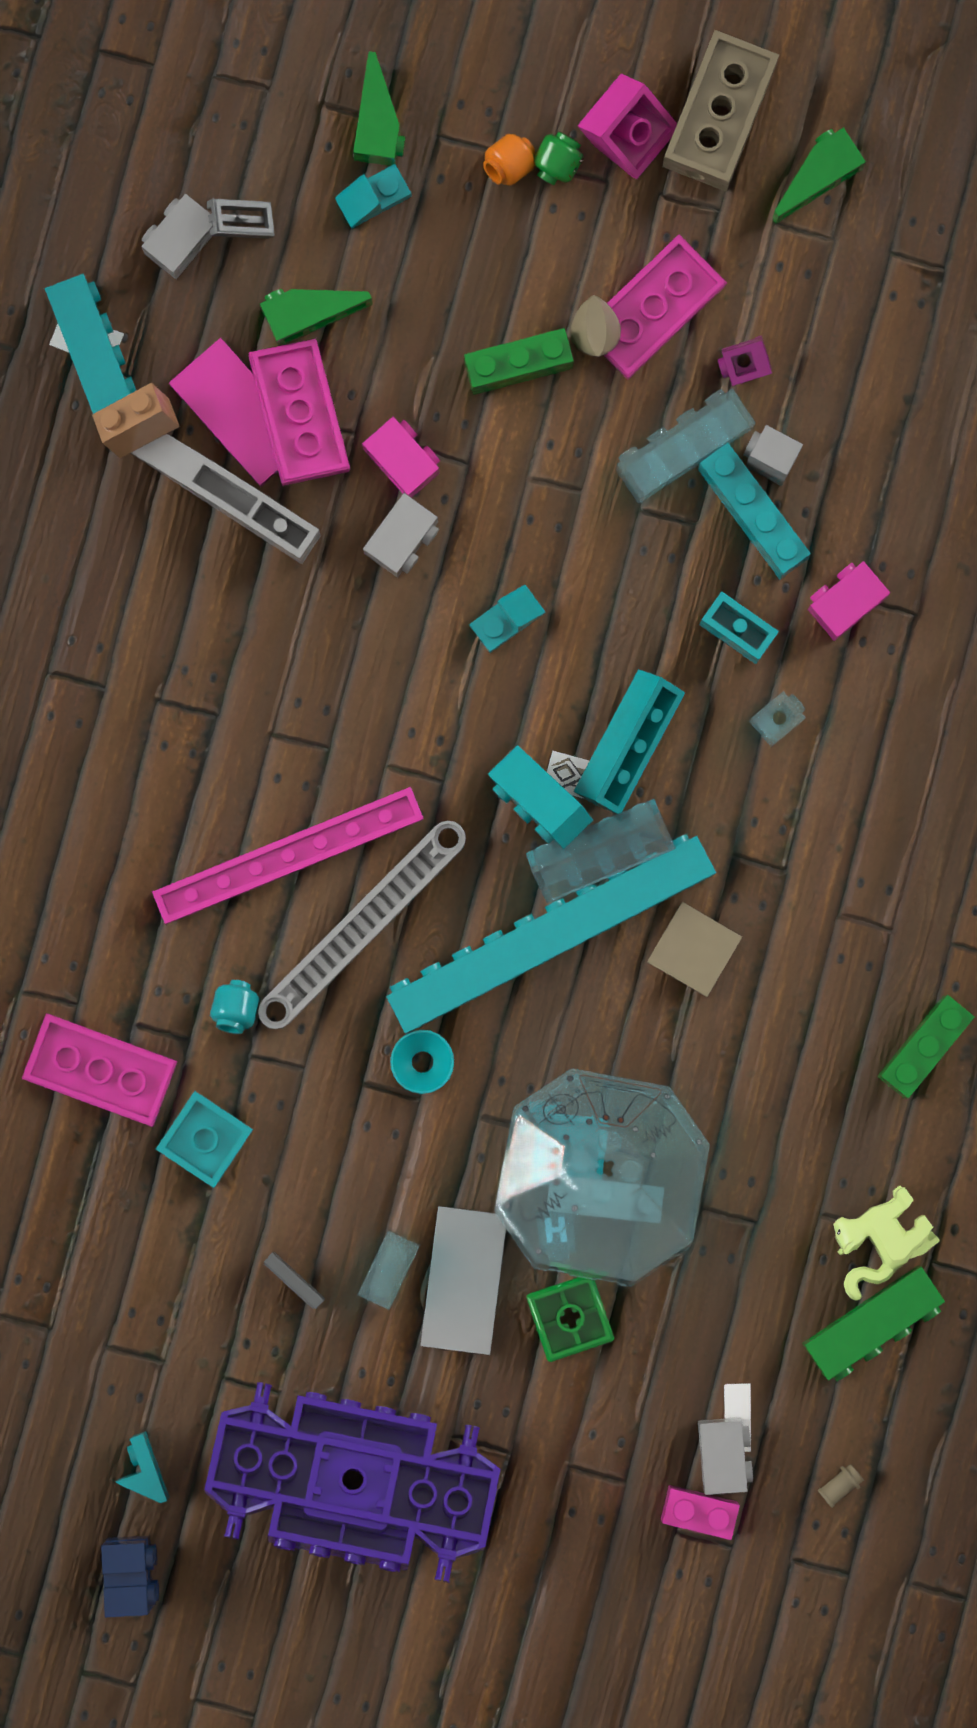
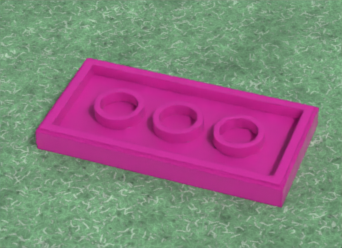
[604,234,727,380]
[169,338,278,487]
[248,339,350,486]
[22,1013,178,1127]

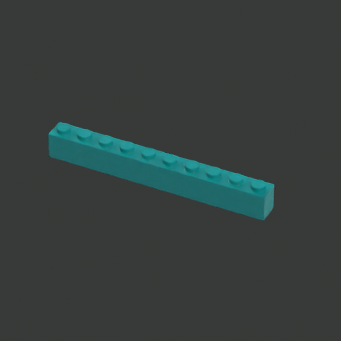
[386,834,716,1034]

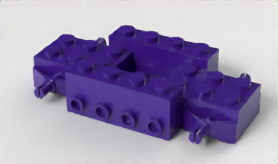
[205,1382,501,1583]

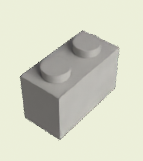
[141,194,213,279]
[744,425,803,486]
[363,493,439,578]
[698,1417,753,1495]

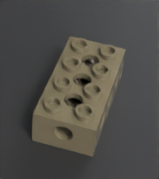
[662,30,779,192]

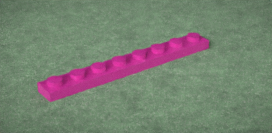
[152,787,424,925]

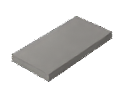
[420,1206,508,1355]

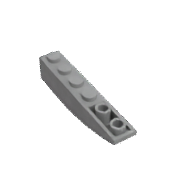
[131,434,321,564]

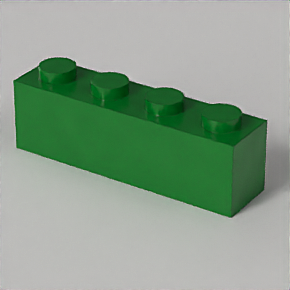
[802,1265,945,1381]

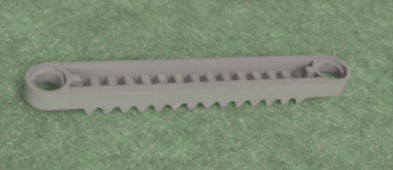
[258,821,466,1029]

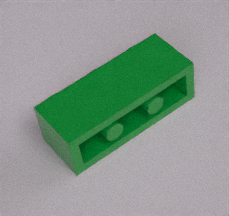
[464,328,574,395]
[877,995,975,1099]

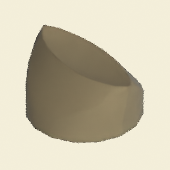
[570,295,621,357]

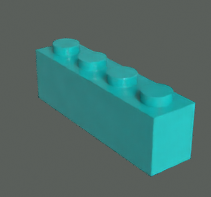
[45,273,137,414]
[698,442,811,580]
[573,669,685,815]

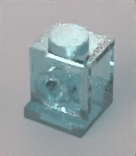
[749,691,806,748]

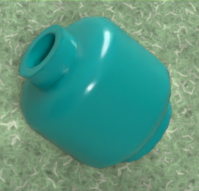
[210,980,260,1034]

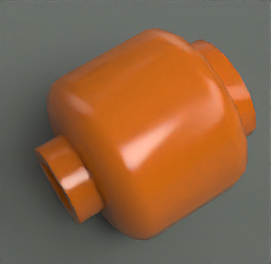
[483,134,535,186]

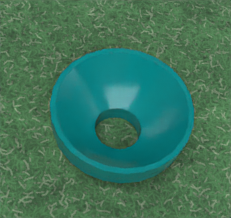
[390,1030,454,1094]

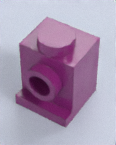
[718,335,772,386]

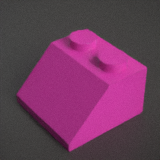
[578,74,677,179]

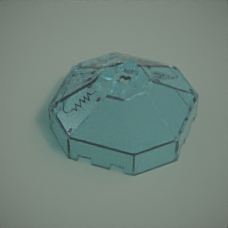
[494,1068,710,1287]

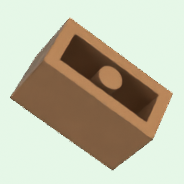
[92,383,180,458]

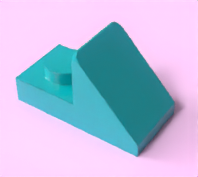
[335,164,412,229]
[469,585,546,653]
[116,1431,170,1503]

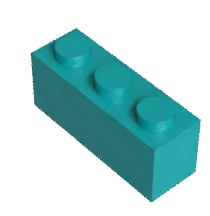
[488,745,593,849]

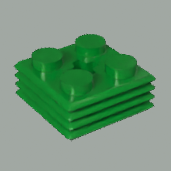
[527,1273,614,1362]

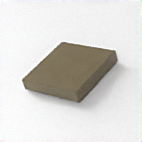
[647,902,742,997]

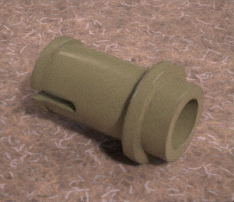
[818,1464,864,1508]

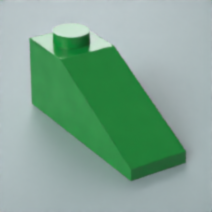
[353,51,406,166]
[772,127,866,224]
[260,289,373,346]

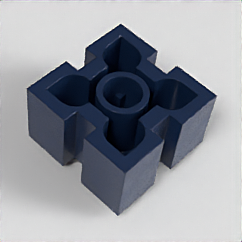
[101,1535,159,1618]

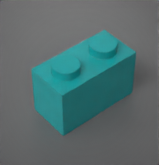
[699,591,779,664]

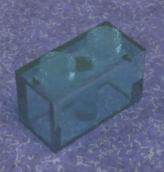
[358,1230,420,1310]

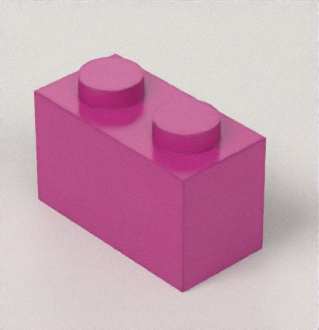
[362,416,440,498]
[808,561,890,641]
[661,1485,740,1540]

